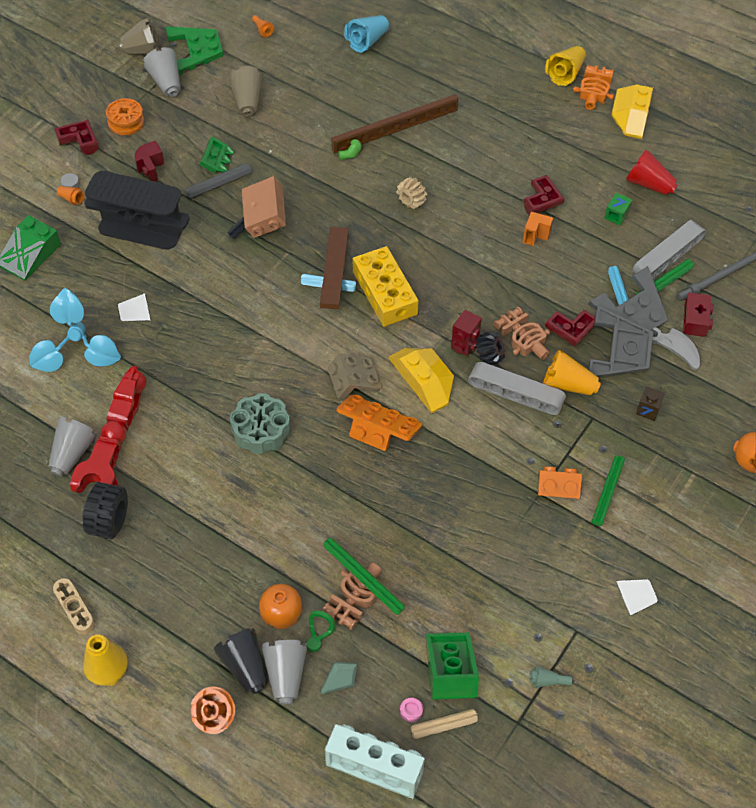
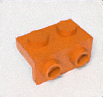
[538,466,582,499]

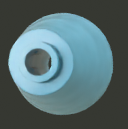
[344,15,389,53]

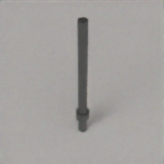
[676,252,756,301]

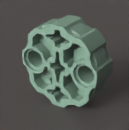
[230,393,290,454]

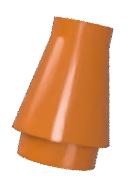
[57,186,85,205]

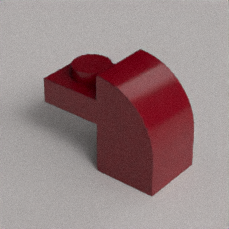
[134,140,164,182]

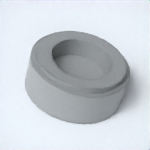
[60,173,79,188]

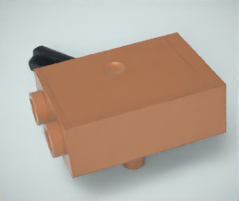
[227,176,286,239]

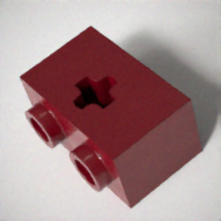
[683,292,714,337]

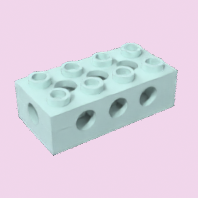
[325,724,425,799]

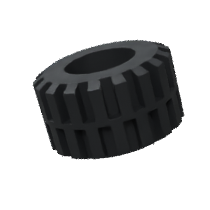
[83,482,128,539]

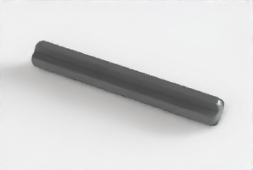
[185,163,252,198]

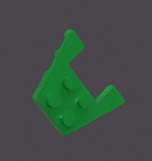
[166,26,223,75]

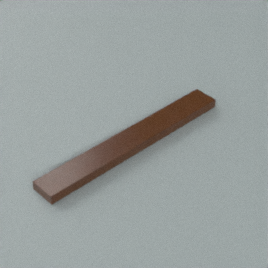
[331,94,459,154]

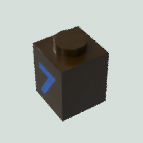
[636,386,665,421]

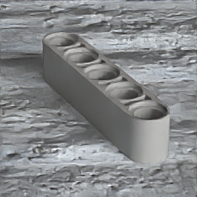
[633,220,706,279]
[468,362,566,415]

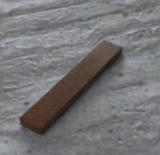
[320,227,349,309]

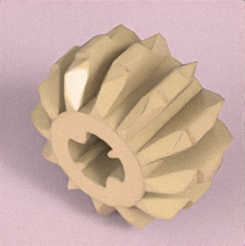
[396,177,427,209]

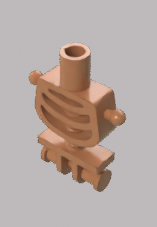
[493,307,550,360]
[322,563,382,630]

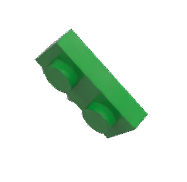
[199,136,234,174]

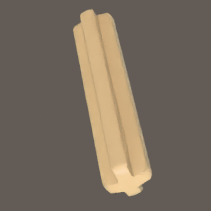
[411,709,478,739]

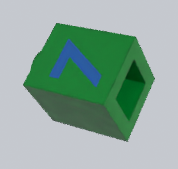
[604,193,633,226]

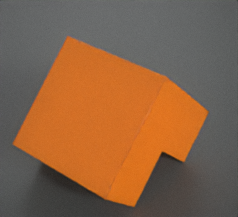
[523,212,553,246]

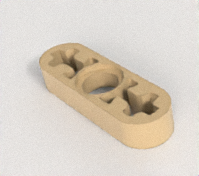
[53,579,94,635]

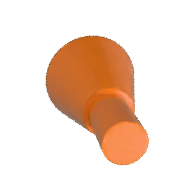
[252,15,274,38]

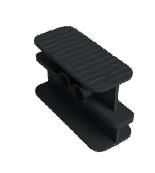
[85,171,190,250]

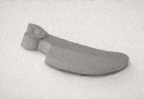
[652,328,700,370]

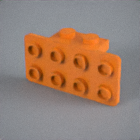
[336,395,422,451]

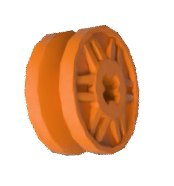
[106,98,144,135]

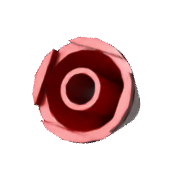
[626,150,678,195]

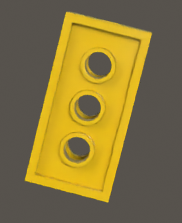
[353,246,418,327]

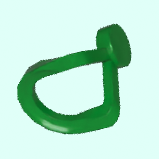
[307,610,335,652]

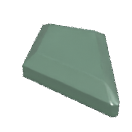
[320,662,357,694]

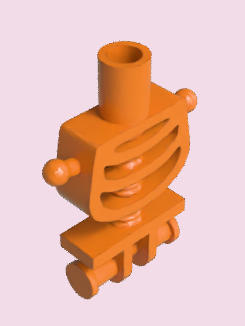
[573,64,614,110]

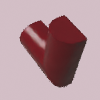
[54,120,98,155]
[524,175,565,216]
[545,310,596,347]

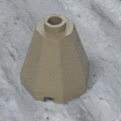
[119,18,162,54]

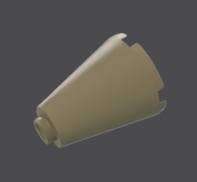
[229,66,263,117]

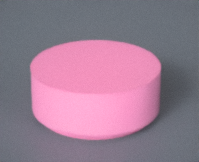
[400,698,423,722]

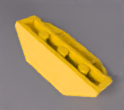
[611,85,653,139]
[388,348,454,414]

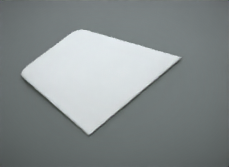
[118,294,150,321]
[616,579,657,616]

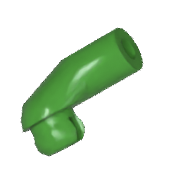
[338,139,361,160]

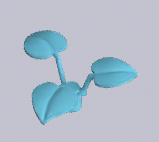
[29,288,121,372]

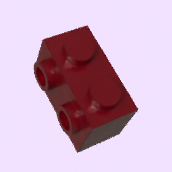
[451,310,482,357]

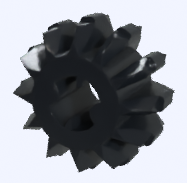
[476,331,506,365]

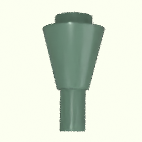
[529,665,572,688]

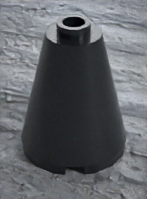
[214,628,267,695]

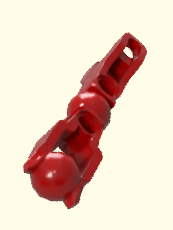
[70,366,147,493]

